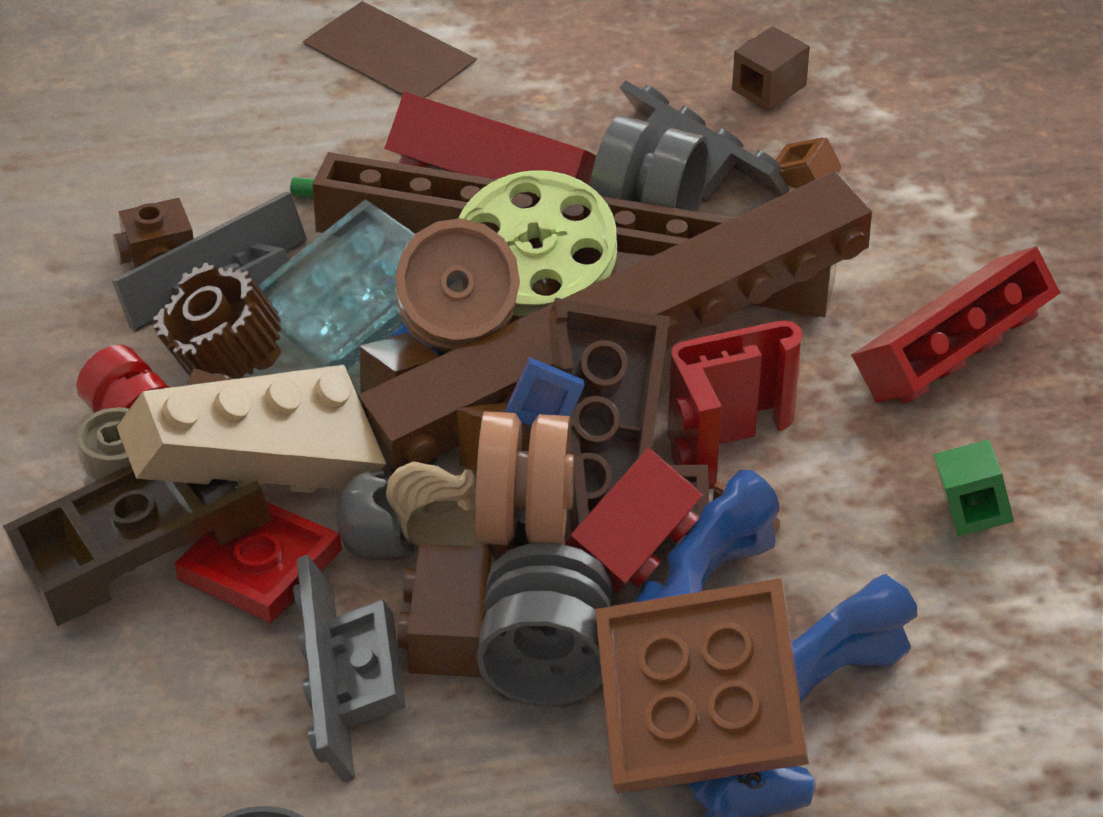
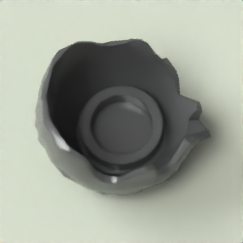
[337,470,415,559]

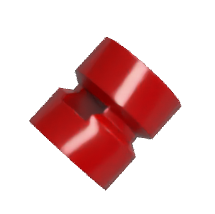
[76,344,170,413]

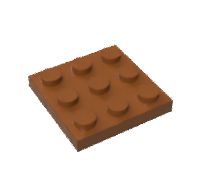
[595,578,809,794]

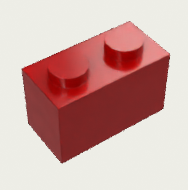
[564,447,703,594]

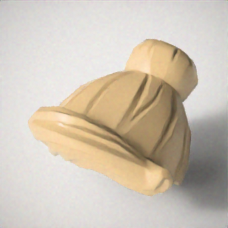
[386,461,487,548]

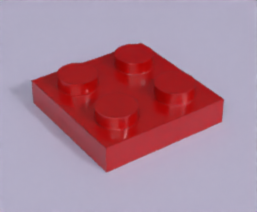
[174,501,342,623]

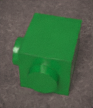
[934,439,1014,537]

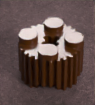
[153,263,282,379]

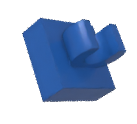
[505,357,584,427]

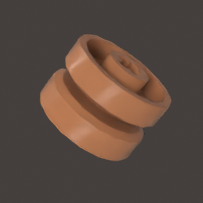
[395,218,520,353]
[475,411,574,545]

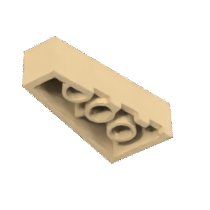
[117,365,386,495]

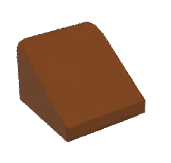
[776,137,841,188]

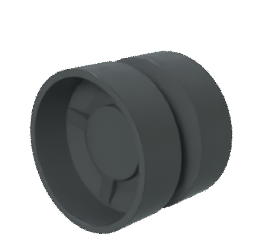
[590,115,710,212]

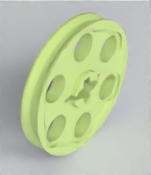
[459,170,617,317]

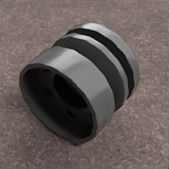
[477,543,613,706]

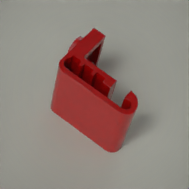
[667,321,802,489]

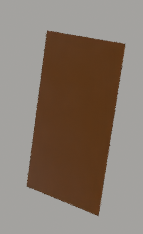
[302,1,477,98]

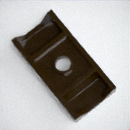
[3,465,272,627]

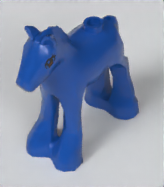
[633,470,918,817]

